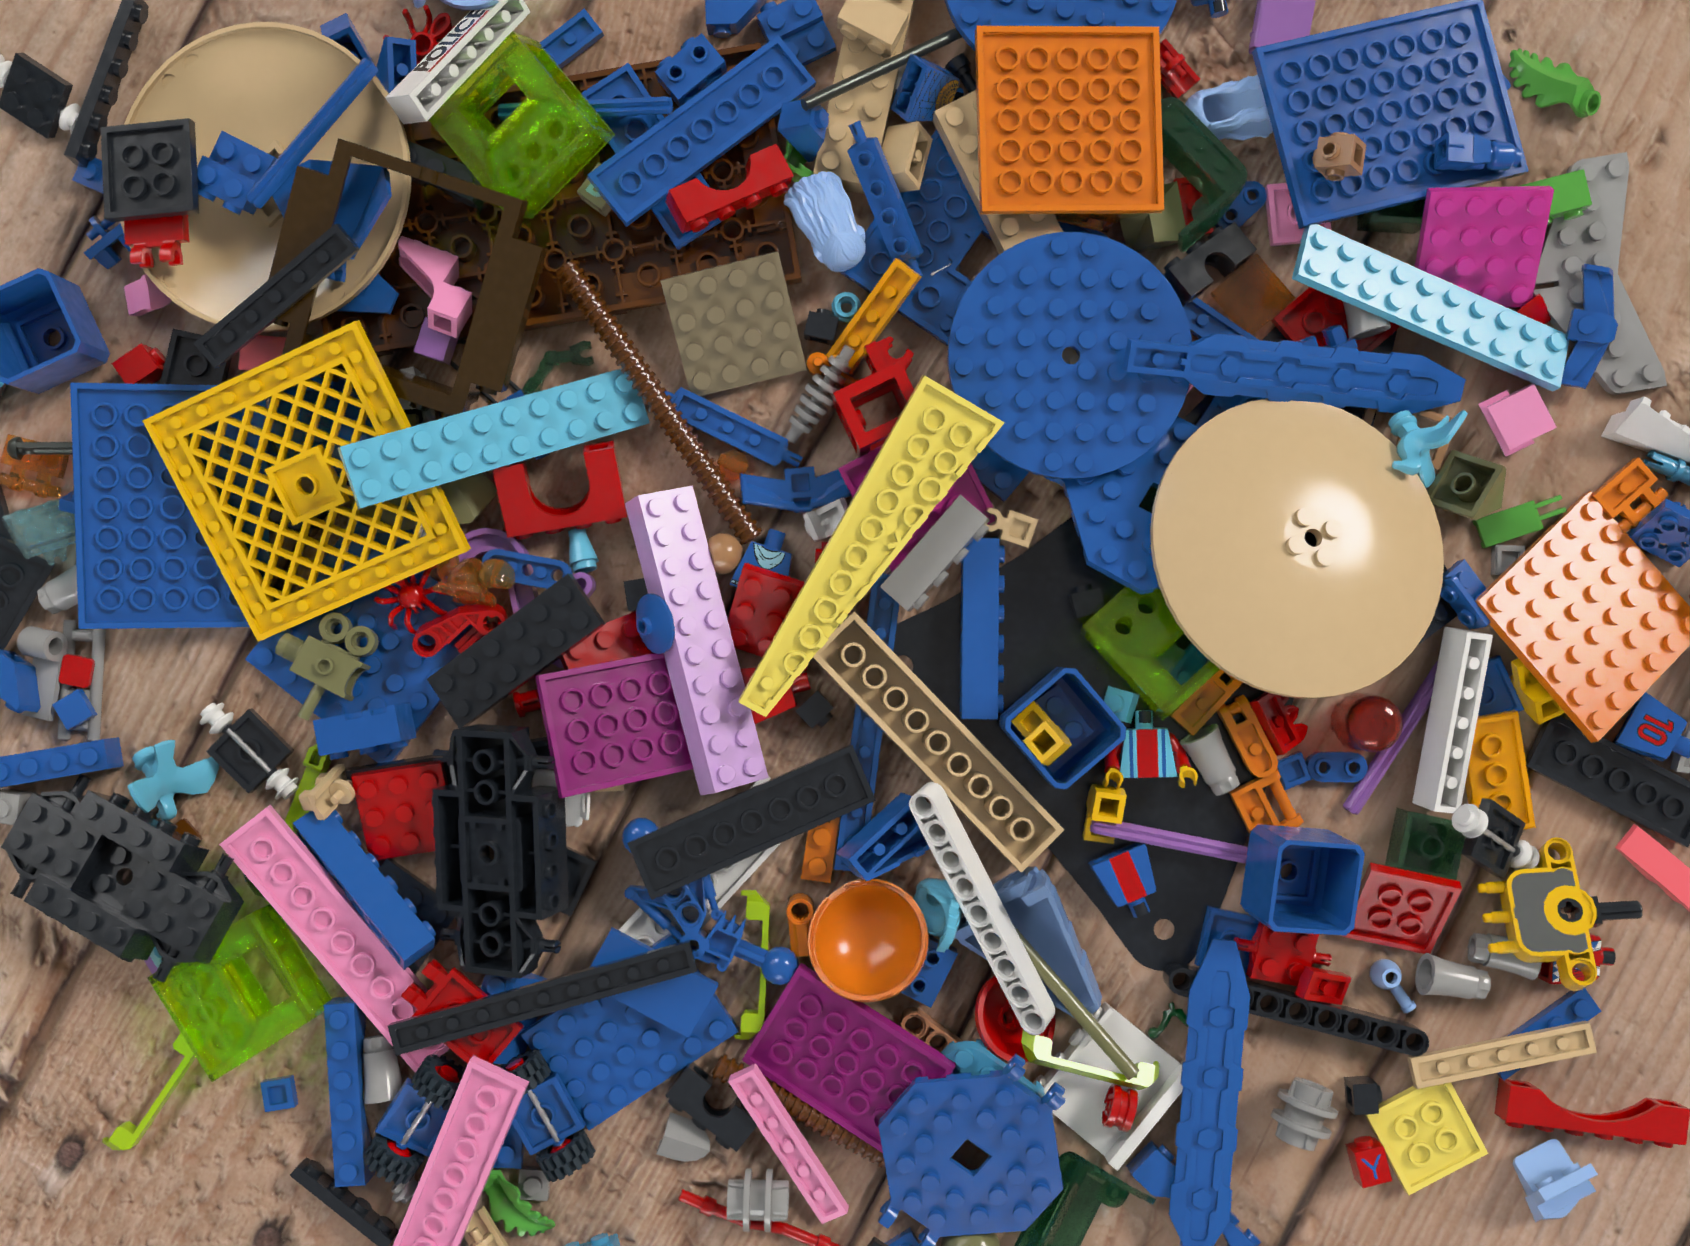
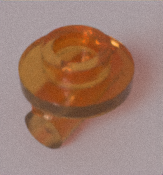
[717,450,749,480]

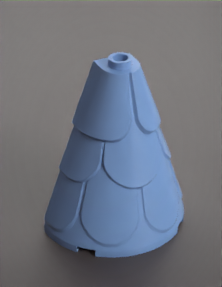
[955,866,1102,1018]

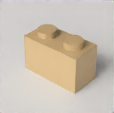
[837,0,909,56]
[882,121,933,192]

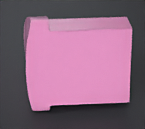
[124,274,172,316]

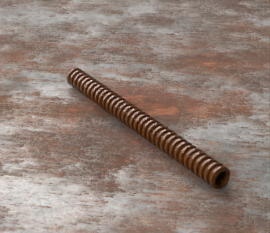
[555,260,762,545]
[712,1053,885,1168]

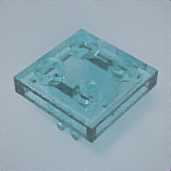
[2,499,76,565]

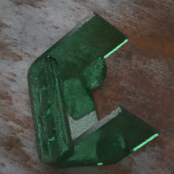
[1161,97,1248,253]
[1014,1151,1156,1246]

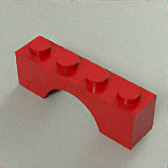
[665,143,794,234]

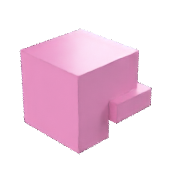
[1478,383,1557,457]

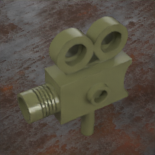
[275,612,379,721]

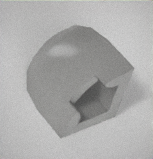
[656,1112,710,1162]

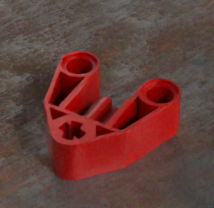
[412,603,507,657]

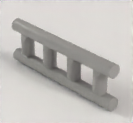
[57,620,106,741]

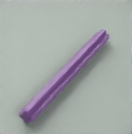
[1343,661,1438,815]
[1090,820,1248,863]

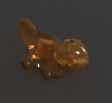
[432,556,515,607]

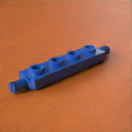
[847,121,924,277]
[665,387,803,468]

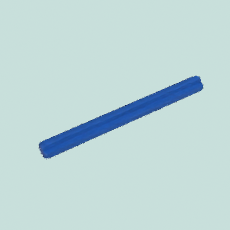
[246,58,378,209]
[497,97,673,121]

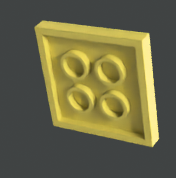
[1364,1082,1488,1195]

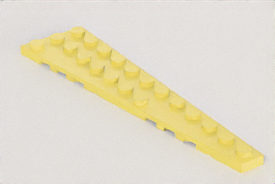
[738,375,1005,717]

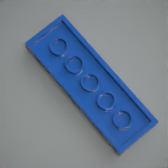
[578,63,724,250]

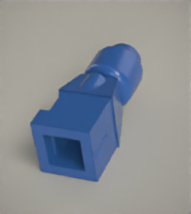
[1434,131,1522,172]

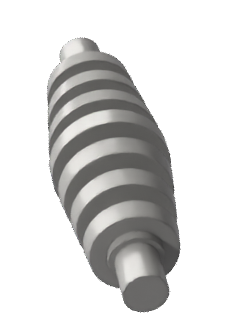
[785,345,855,444]

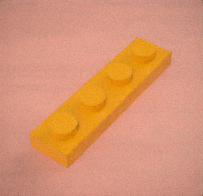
[826,258,921,374]

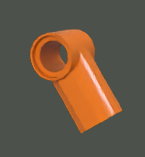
[786,893,814,957]

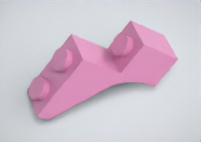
[398,236,472,338]

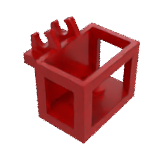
[833,336,914,457]

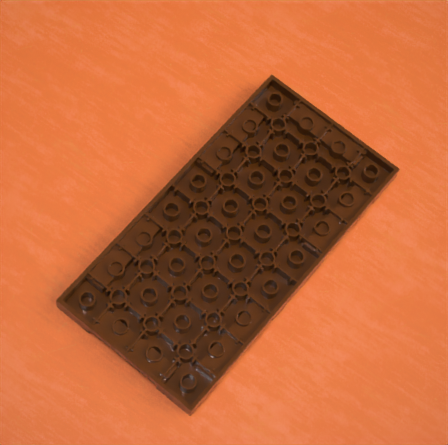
[321,43,802,357]

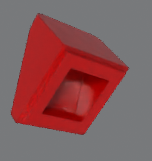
[1515,294,1551,324]

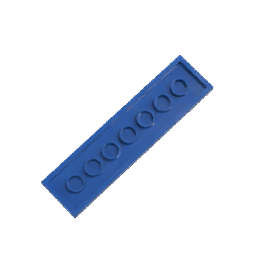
[587,35,816,227]

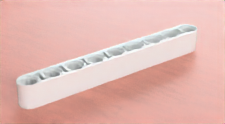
[909,782,1055,1035]

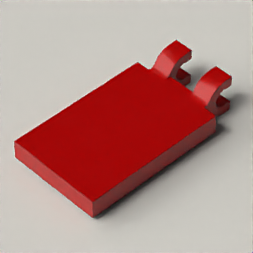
[124,215,190,268]
[401,959,524,1064]

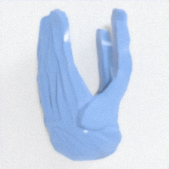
[1183,75,1273,145]
[784,171,866,272]

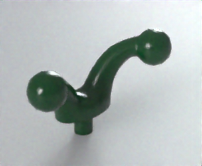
[1148,1002,1188,1039]

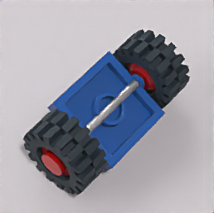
[501,1049,596,1182]
[363,1054,465,1185]

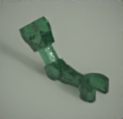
[522,341,594,395]

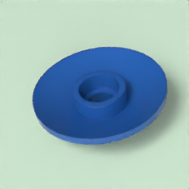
[636,593,675,654]

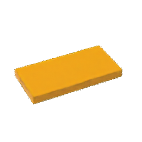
[1465,710,1536,830]

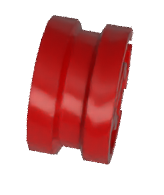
[1101,1084,1138,1133]

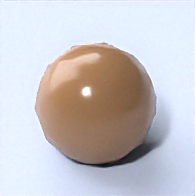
[707,533,743,574]

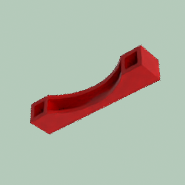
[1494,1078,1690,1148]

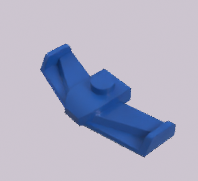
[1561,264,1618,389]
[739,466,852,513]

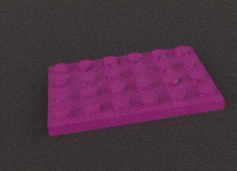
[535,653,693,798]
[742,963,956,1153]

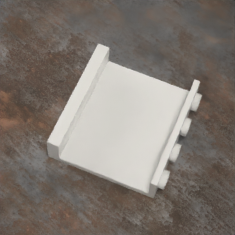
[1033,1002,1183,1171]

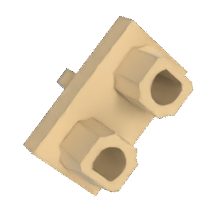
[299,764,355,820]
[464,1206,508,1246]

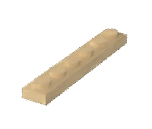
[1407,1021,1597,1089]

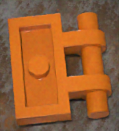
[1591,457,1669,534]

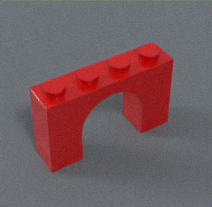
[492,440,627,539]

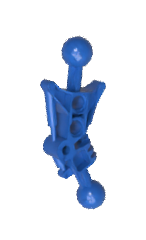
[622,818,799,985]

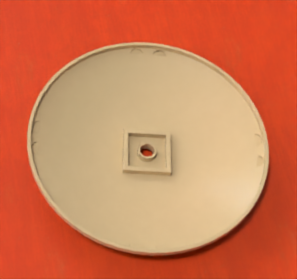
[120,22,411,332]
[1150,398,1444,699]

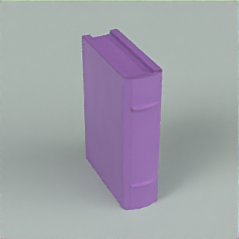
[1248,0,1316,54]

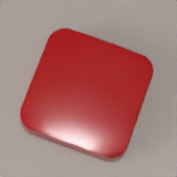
[59,654,95,688]

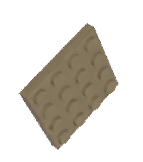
[661,251,807,396]

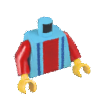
[1102,710,1198,790]

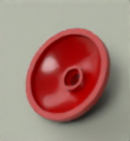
[975,975,1056,1063]

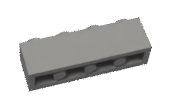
[880,495,990,612]

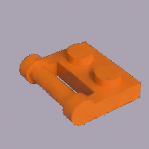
[1229,769,1304,834]

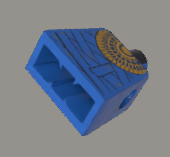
[890,54,964,122]

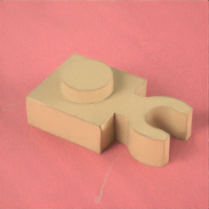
[986,508,1038,548]

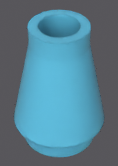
[568,528,599,573]

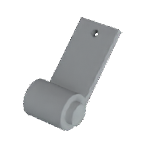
[17,626,68,721]

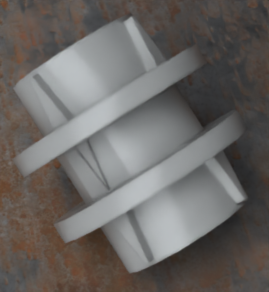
[1271,1077,1338,1151]
[727,1168,789,1232]

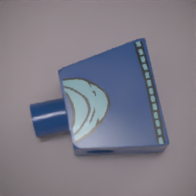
[730,528,792,587]

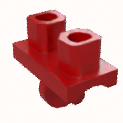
[1160,38,1200,101]

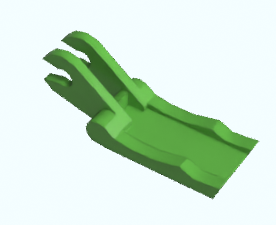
[1472,495,1567,548]

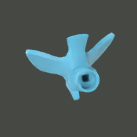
[1388,410,1468,488]
[127,740,219,820]

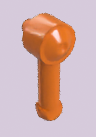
[806,352,859,387]

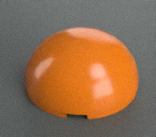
[808,879,929,1002]

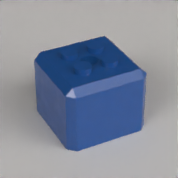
[0,268,110,394]
[999,667,1126,789]
[1240,824,1365,936]

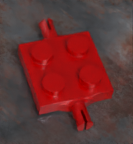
[1233,921,1332,986]

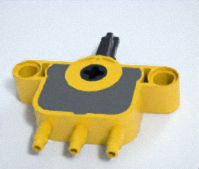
[1477,837,1643,991]

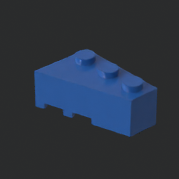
[313,703,417,760]
[836,792,930,882]

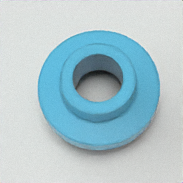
[832,292,861,322]

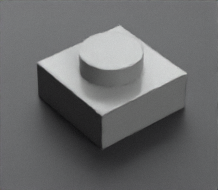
[518,1166,550,1201]

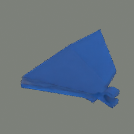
[272,159,392,282]

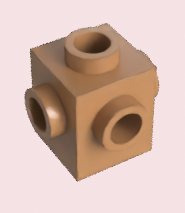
[1313,132,1366,181]

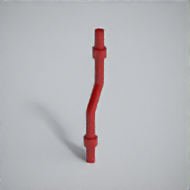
[678,1189,841,1246]

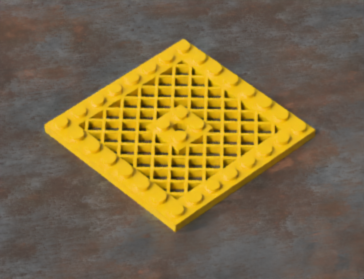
[142,320,471,642]

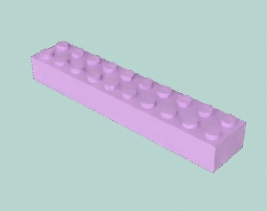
[625,485,769,796]

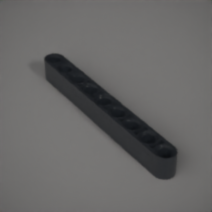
[1163,962,1429,1056]

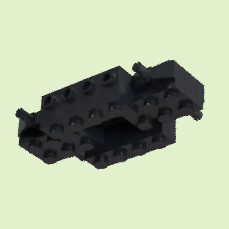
[432,724,569,978]
[1,774,244,982]

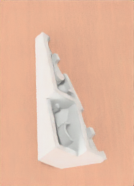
[1601,396,1690,466]

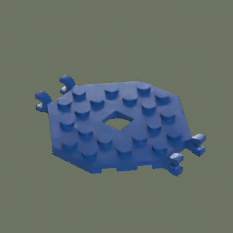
[1044,416,1199,595]
[878,1053,1065,1246]

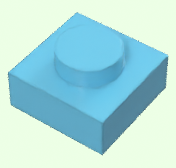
[1104,686,1139,724]

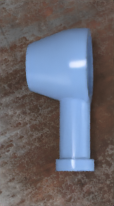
[1370,959,1416,1013]

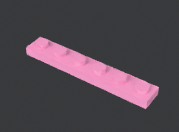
[728,1063,849,1224]

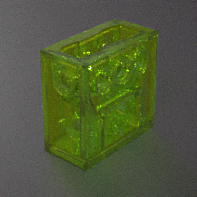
[428,31,615,219]
[1081,587,1220,721]
[147,904,332,1082]

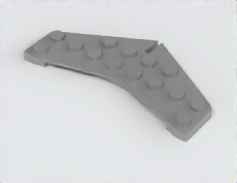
[1533,152,1667,395]

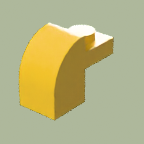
[1509,658,1565,725]
[1011,701,1072,766]
[1083,784,1127,844]

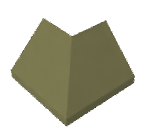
[1119,181,1189,253]
[1427,450,1506,521]

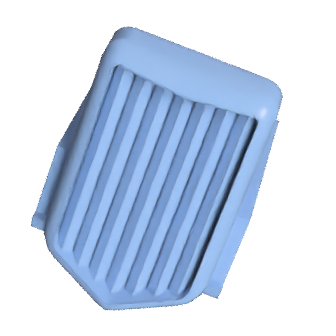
[1513,1139,1598,1222]

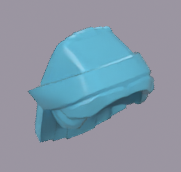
[913,878,962,953]

